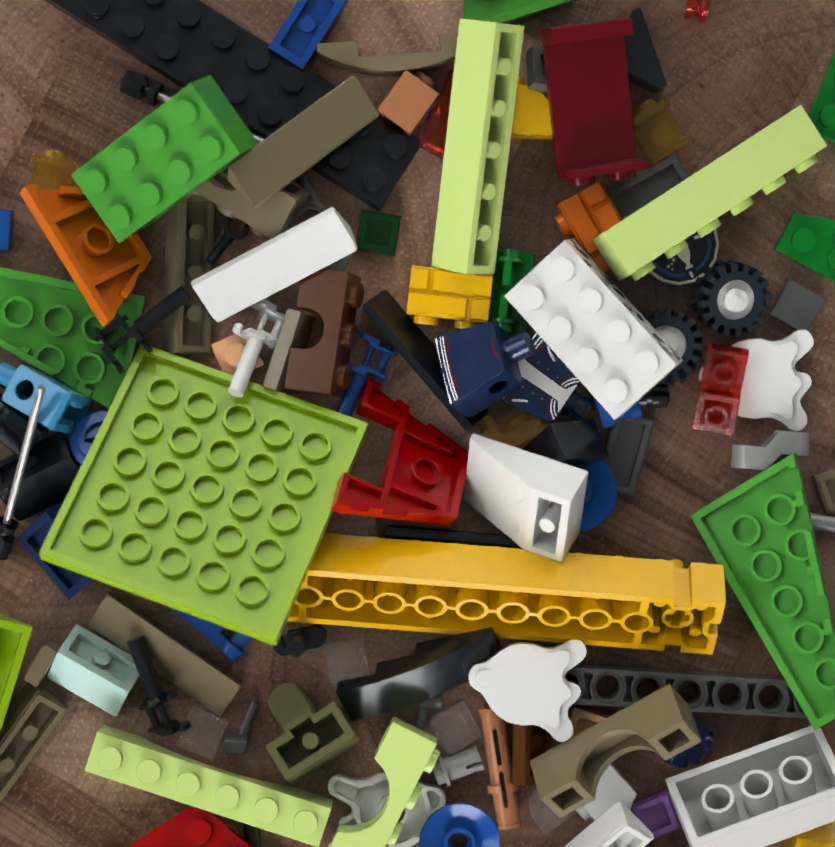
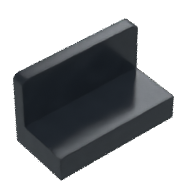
[0,432,80,521]

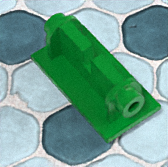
[488,249,535,334]

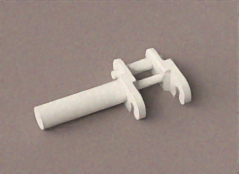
[228,299,285,398]

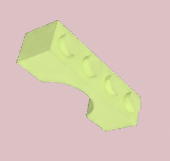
[327,716,440,847]

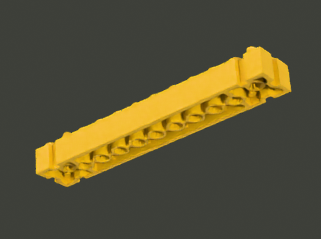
[287,533,726,655]

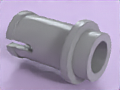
[432,745,484,787]

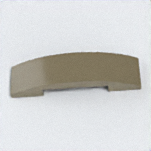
[317,33,458,77]

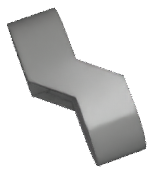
[731,430,810,470]

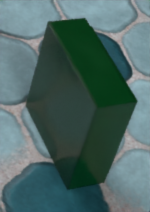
[356,209,402,257]

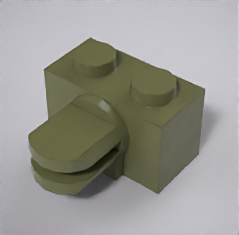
[265,683,361,785]

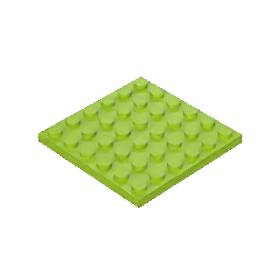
[39,343,369,646]

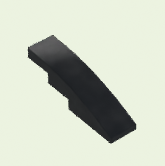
[336,627,503,721]

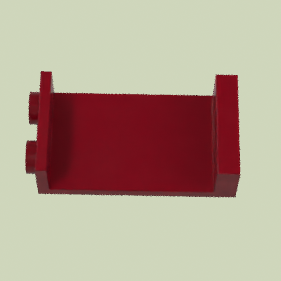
[541,18,648,186]

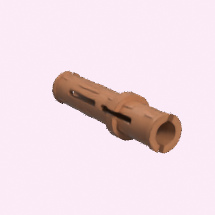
[478,706,522,830]

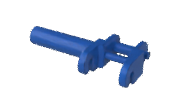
[336,330,398,417]

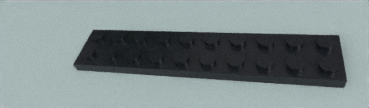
[44,0,423,212]

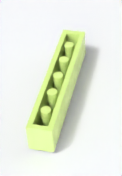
[431,18,524,274]
[592,105,827,281]

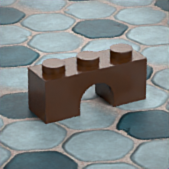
[284,269,364,398]

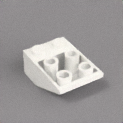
[464,433,589,563]

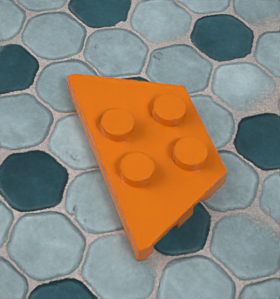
[20,184,152,327]

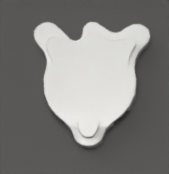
[699,329,814,431]
[468,639,587,742]
[327,770,446,847]

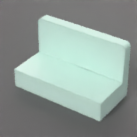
[47,624,140,716]

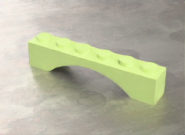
[84,725,333,847]

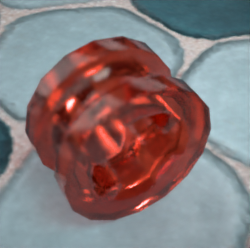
[684,0,711,23]

